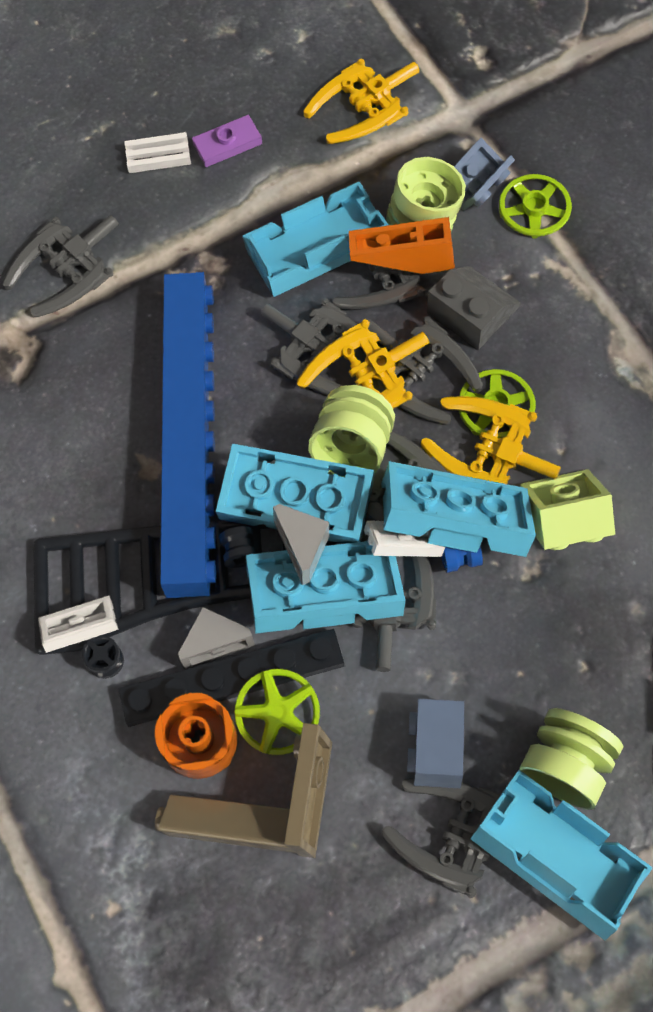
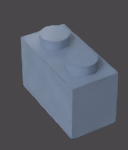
[407,699,464,788]

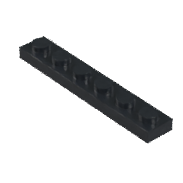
[118,628,345,727]

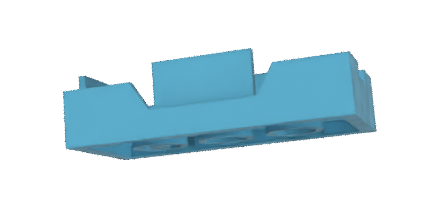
[242,182,388,297]
[216,444,374,544]
[381,461,536,557]
[246,541,405,634]
[470,770,653,940]

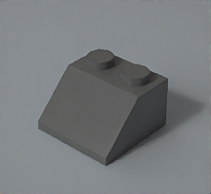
[427,266,521,350]

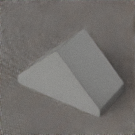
[273,504,330,585]
[178,607,255,670]

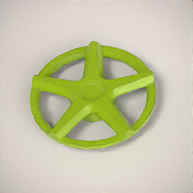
[499,174,572,239]
[459,369,536,438]
[235,669,320,755]

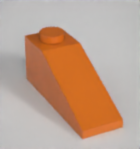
[349,217,455,274]

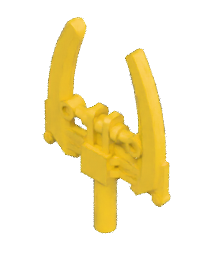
[303,59,419,144]
[297,319,429,409]
[421,396,561,484]

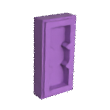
[192,114,262,167]

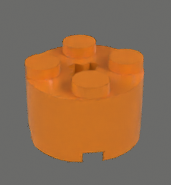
[155,693,237,779]

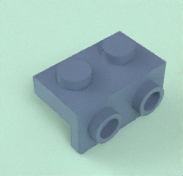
[454,138,515,211]

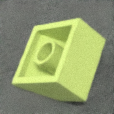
[520,469,615,550]

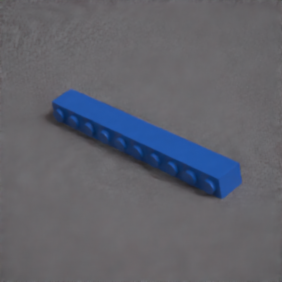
[161,272,216,598]

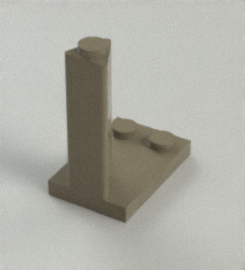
[155,723,332,858]

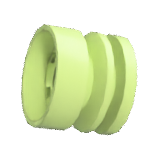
[386,157,466,231]
[308,385,395,477]
[520,708,624,810]

